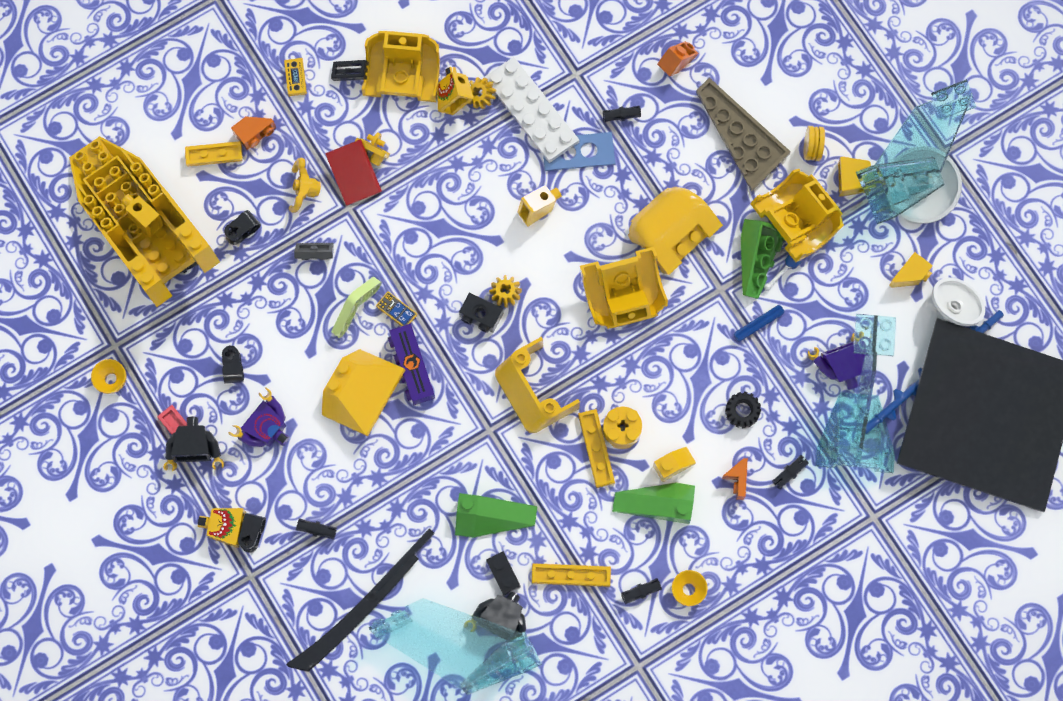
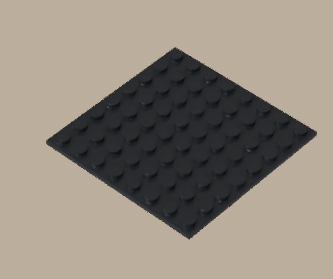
[896,318,1063,513]

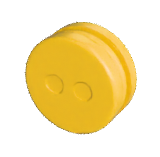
[803,125,825,161]

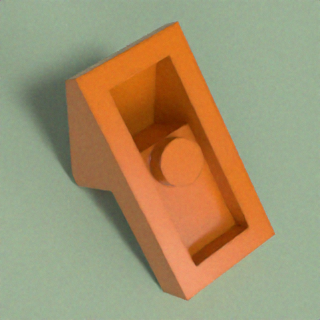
[722,458,748,500]

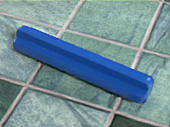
[734,305,785,342]

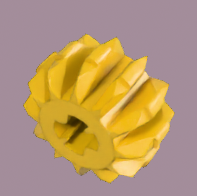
[468,77,496,109]
[489,275,522,308]

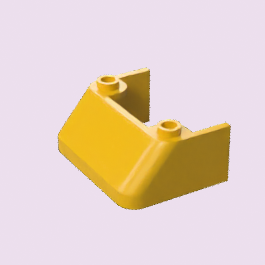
[495,336,580,433]

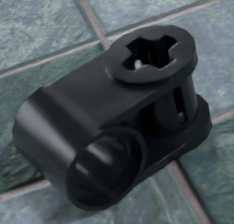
[224,210,261,245]
[222,345,244,384]
[238,513,266,553]

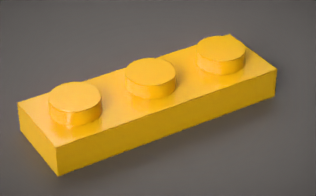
[185,141,243,167]

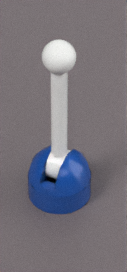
[764,255,802,291]

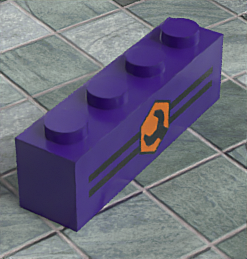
[387,323,436,405]

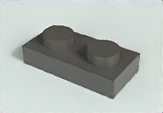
[294,243,334,260]

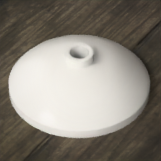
[932,278,985,326]

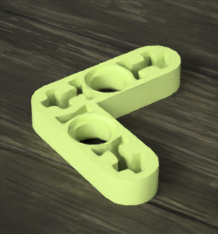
[331,277,382,338]

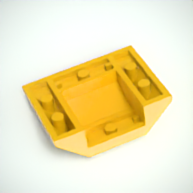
[322,349,405,436]

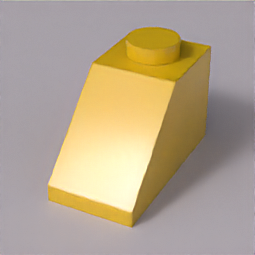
[889,252,933,288]
[653,447,696,482]

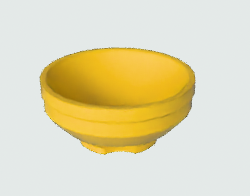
[91,359,127,394]
[671,570,708,606]

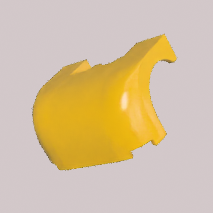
[362,31,440,102]
[750,169,844,262]
[628,187,723,275]
[580,247,668,329]

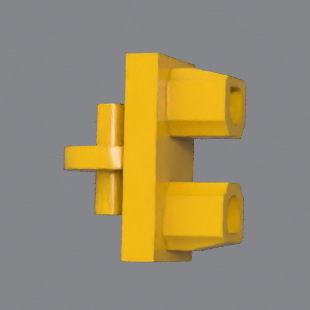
[355,132,390,166]

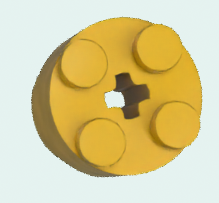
[603,406,642,449]

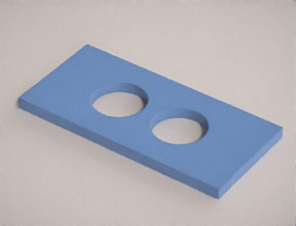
[543,132,615,171]

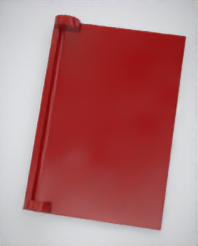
[325,139,382,206]

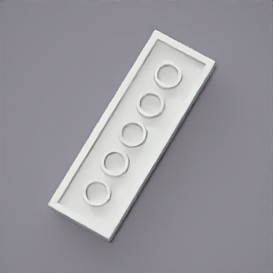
[484,57,579,163]

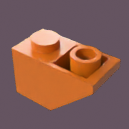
[657,41,699,76]
[231,116,276,150]

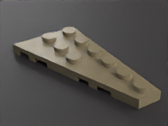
[696,78,791,192]

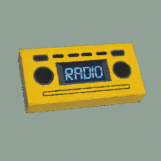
[284,58,307,97]

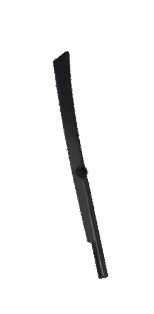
[286,528,435,671]

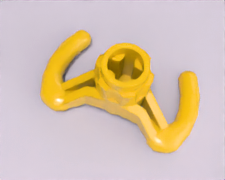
[288,157,321,213]

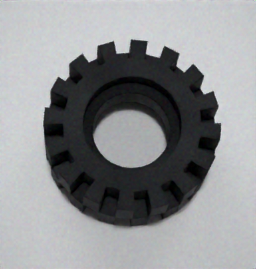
[725,391,761,429]

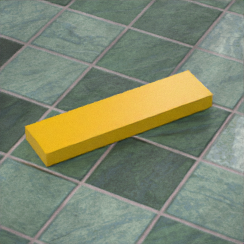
[578,409,615,488]
[532,563,611,587]

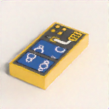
[376,291,418,326]

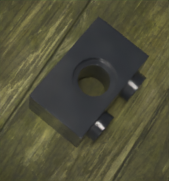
[459,292,504,333]

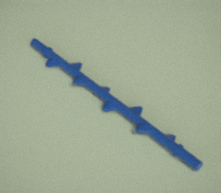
[861,310,1004,434]

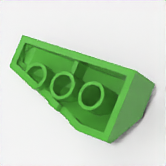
[741,219,784,299]
[612,483,695,524]
[455,493,537,538]

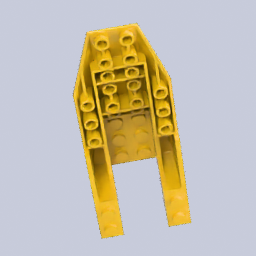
[69,136,220,307]

